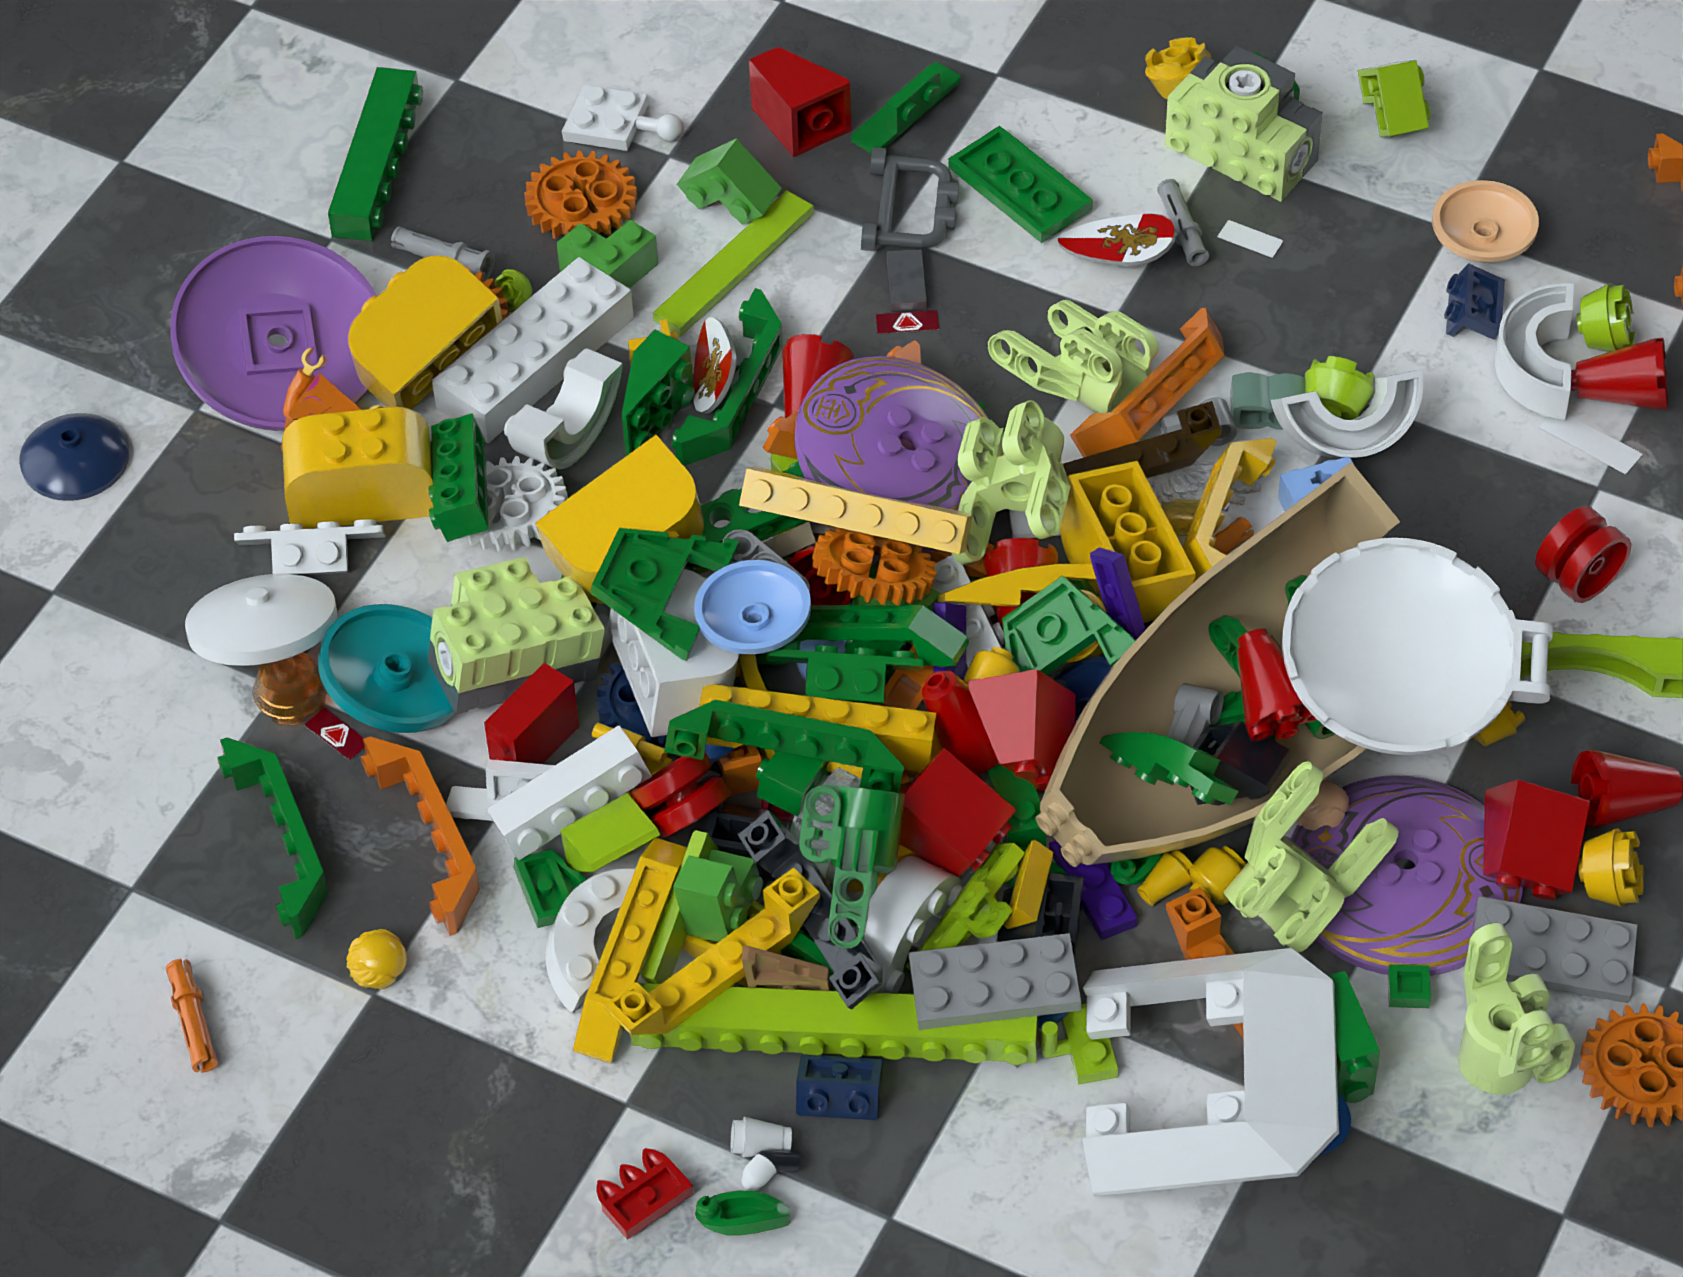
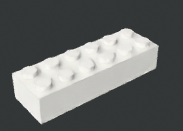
[432,257,634,443]

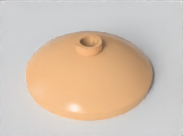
[1432,180,1539,262]

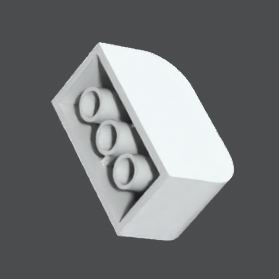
[608,569,739,737]

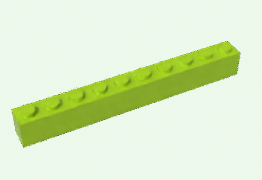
[630,983,1039,1065]

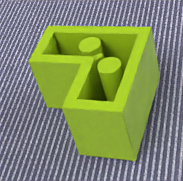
[1357,60,1431,137]

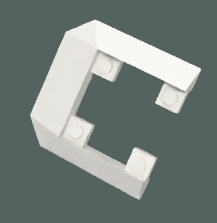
[1082,948,1339,1196]

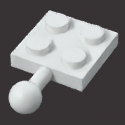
[562,85,683,151]

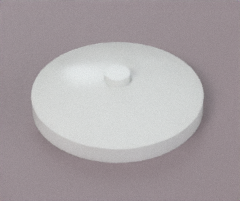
[185,574,338,666]

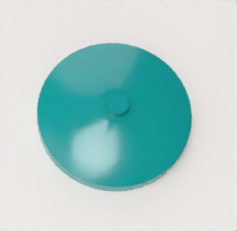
[318,604,455,733]

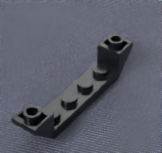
[738,810,883,1010]

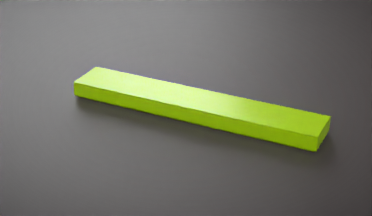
[653,190,814,337]

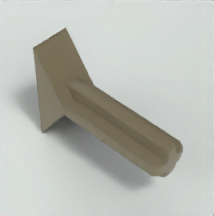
[763,522,825,560]

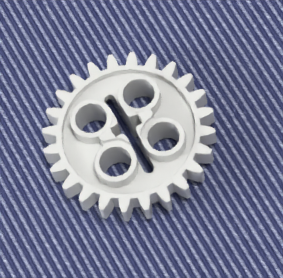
[460,456,568,552]

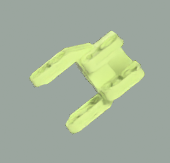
[988,300,1159,413]
[952,400,1071,565]
[1224,761,1399,953]
[1458,923,1575,1095]

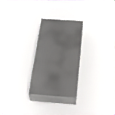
[887,249,927,312]

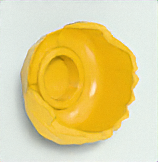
[346,929,407,990]

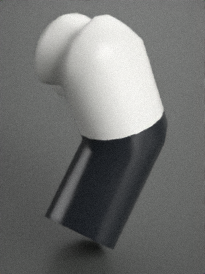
[741,1150,800,1192]

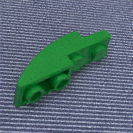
[1099,732,1238,805]

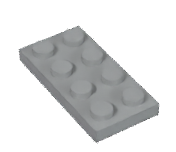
[1472,896,1637,1003]
[909,933,1081,1030]

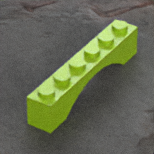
[1520,632,1683,698]

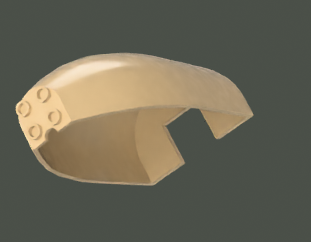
[1036,462,1400,867]

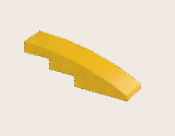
[938,564,1096,607]

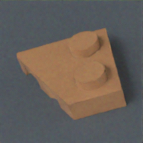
[742,946,833,991]

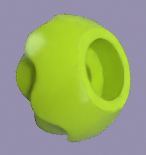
[495,269,532,312]

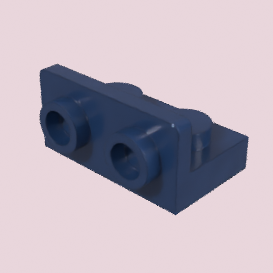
[1444,263,1505,340]
[796,1054,882,1120]

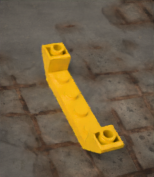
[1182,438,1277,583]
[573,838,687,1064]
[605,868,820,1035]

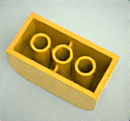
[348,255,502,410]
[282,407,433,529]
[535,435,704,604]
[1060,461,1196,623]

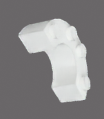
[1495,283,1574,420]
[504,348,622,469]
[1270,369,1423,459]
[856,856,964,994]
[546,869,635,1013]

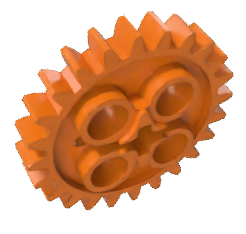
[524,150,637,239]
[812,527,936,606]
[1579,1003,1683,1127]

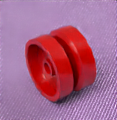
[1535,506,1632,603]
[630,752,732,839]

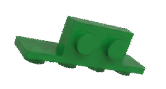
[851,62,961,154]
[767,643,924,704]

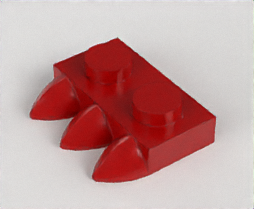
[596,1148,694,1240]

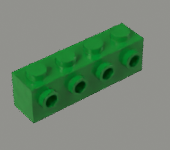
[428,413,489,542]

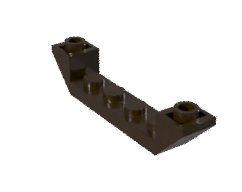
[1063,401,1222,479]

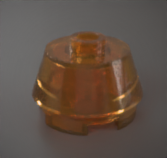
[252,652,327,725]

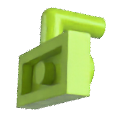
[1041,1004,1118,1085]

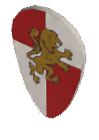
[1057,213,1176,267]
[693,317,742,414]

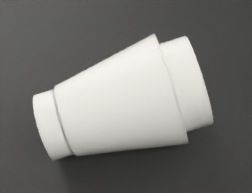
[731,1117,792,1158]

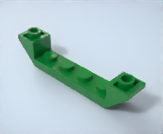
[672,288,783,466]
[755,605,969,667]
[664,699,904,793]
[217,737,328,939]

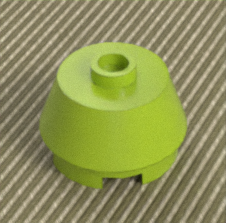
[1577,283,1636,352]
[1305,356,1375,420]

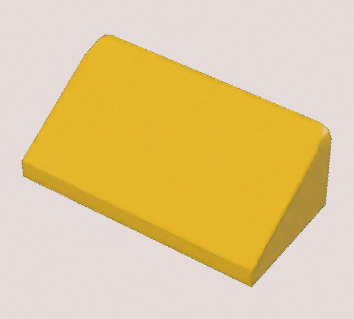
[1004,840,1053,929]

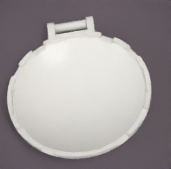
[1282,538,1553,755]

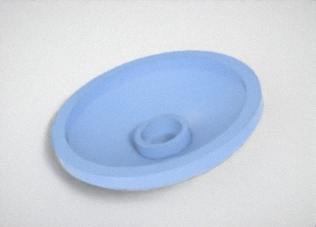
[694,560,811,654]

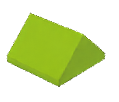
[560,793,660,872]

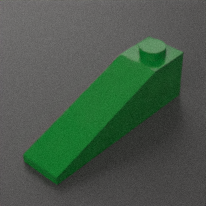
[984,763,1047,848]

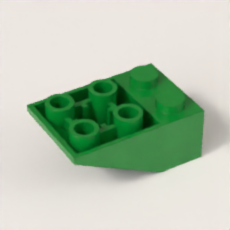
[622,329,695,456]

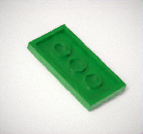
[948,125,1093,243]

